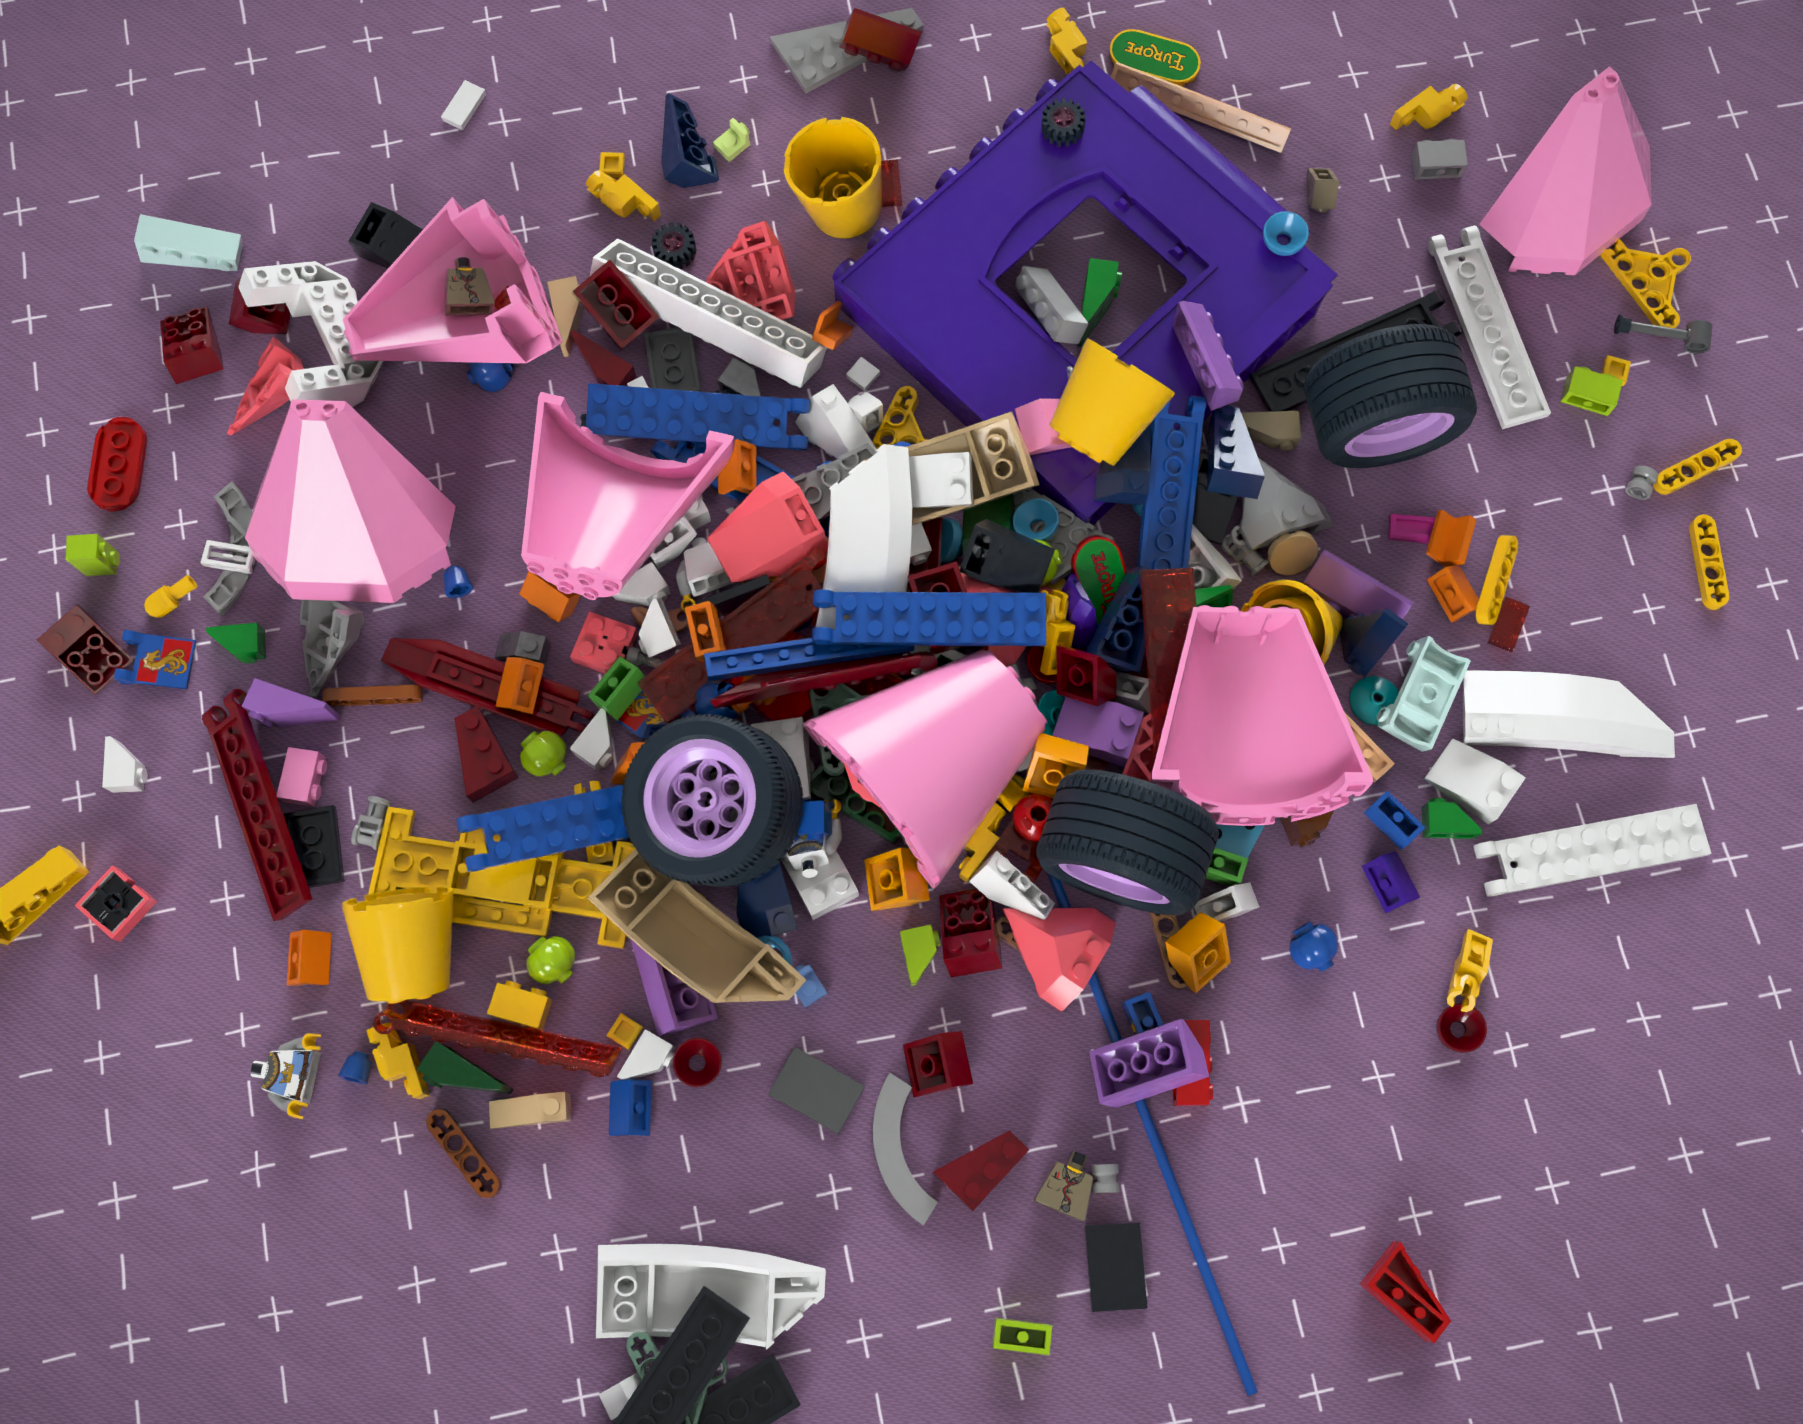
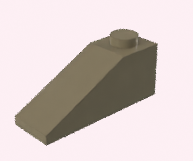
[1242,411,1301,451]

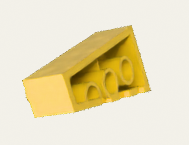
[0,846,89,946]

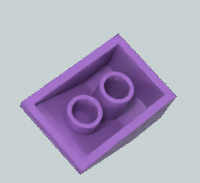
[242,678,341,728]
[1052,697,1144,767]

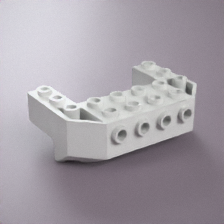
[239,261,384,407]

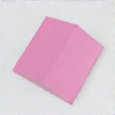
[1015,399,1071,455]

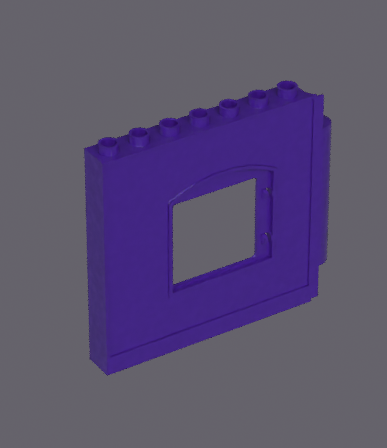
[832,60,1338,526]

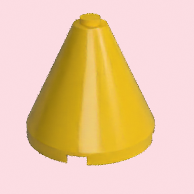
[1241,580,1343,665]

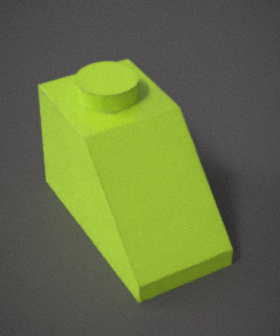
[900,925,940,986]

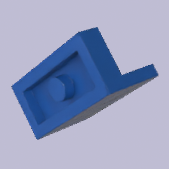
[609,1079,652,1136]

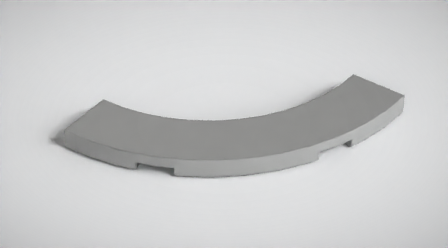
[203,481,256,616]
[873,1073,938,1226]

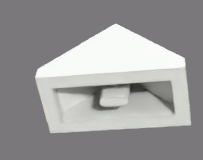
[599,1366,650,1420]

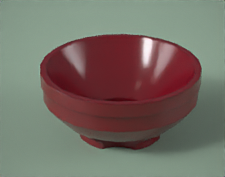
[1436,1003,1487,1053]
[673,1037,722,1087]

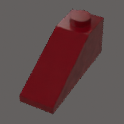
[571,329,636,386]

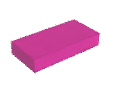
[1388,514,1436,543]

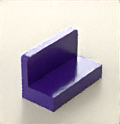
[1362,851,1420,913]

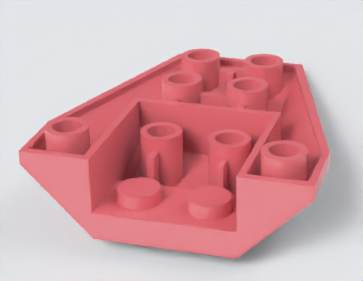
[707,472,828,583]

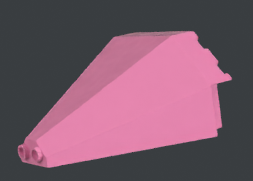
[1479,66,1652,276]
[343,197,563,363]
[245,399,456,603]

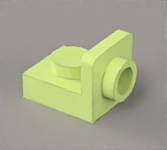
[713,118,750,162]

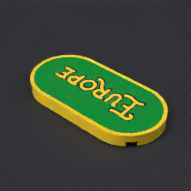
[1109,29,1201,86]

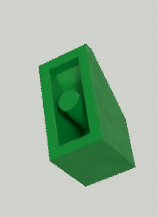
[206,623,266,664]
[1421,798,1482,839]

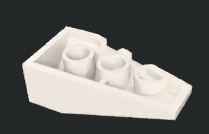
[795,384,877,459]
[1186,524,1242,590]

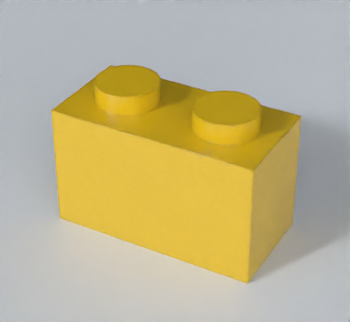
[487,980,553,1031]

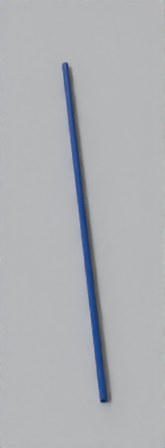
[1027,795,1258,1396]

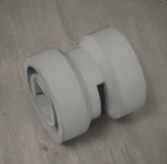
[1625,465,1658,500]
[1091,1164,1120,1193]

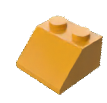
[1022,733,1089,799]
[864,848,930,911]
[1165,912,1231,993]

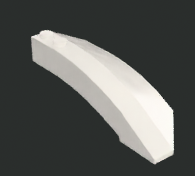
[816,444,912,629]
[1463,671,1675,758]
[596,1244,826,1350]

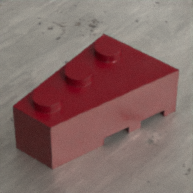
[454,706,519,803]
[932,1130,1029,1211]

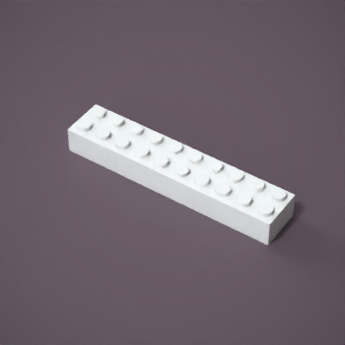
[590,239,827,388]

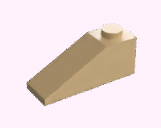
[547,276,584,357]
[489,1092,572,1129]

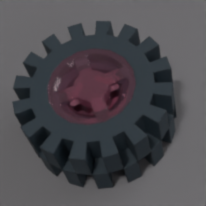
[1041,98,1085,147]
[651,222,697,270]

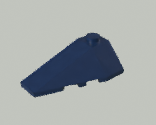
[661,93,719,188]
[1094,423,1151,506]
[1340,608,1408,677]
[736,863,797,938]

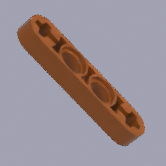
[322,685,423,706]
[426,1109,501,1198]

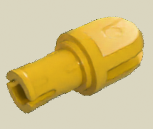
[144,575,197,618]

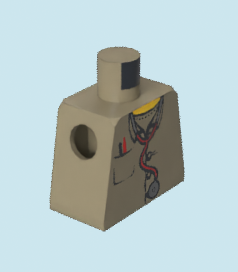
[444,257,495,316]
[1034,1151,1093,1221]

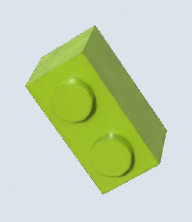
[1560,366,1623,416]
[65,534,120,576]
[992,1317,1052,1355]

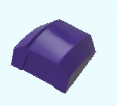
[1061,573,1097,649]

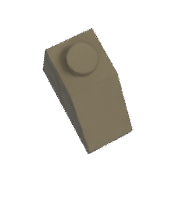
[1307,168,1339,213]

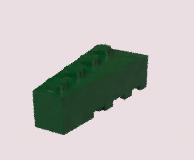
[810,754,903,845]

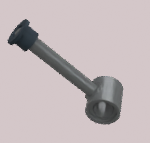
[1614,314,1712,354]

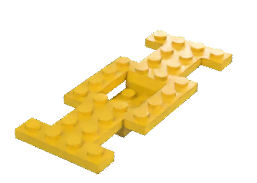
[368,807,636,949]

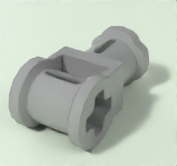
[1221,526,1269,576]
[351,796,391,850]

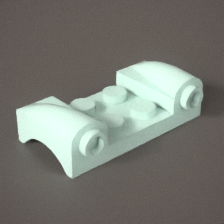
[1376,636,1471,752]

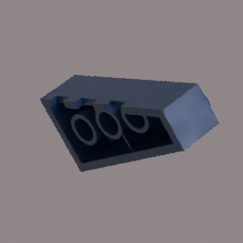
[1207,405,1265,499]
[1085,566,1165,673]

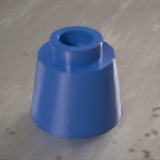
[443,565,473,598]
[338,1051,372,1084]

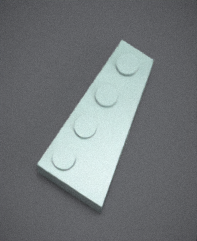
[134,214,243,271]

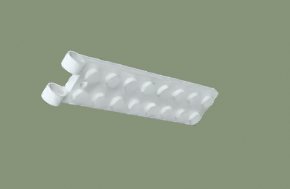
[1427,225,1551,429]
[1473,804,1711,897]

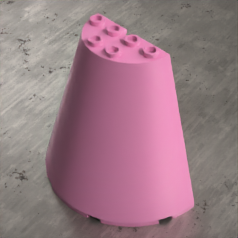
[521,392,734,600]
[1151,605,1373,826]
[802,650,1047,889]

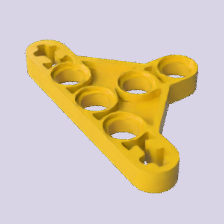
[1600,238,1691,328]
[872,386,927,449]

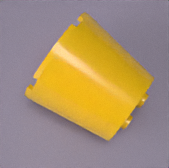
[784,117,882,239]
[1049,338,1175,466]
[342,886,453,1004]

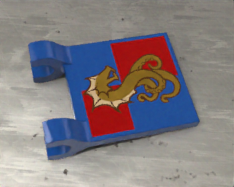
[114,630,196,690]
[613,682,695,739]

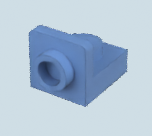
[794,964,827,1008]

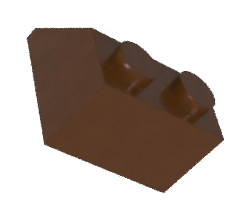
[1280,810,1334,848]

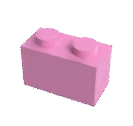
[277,747,327,807]

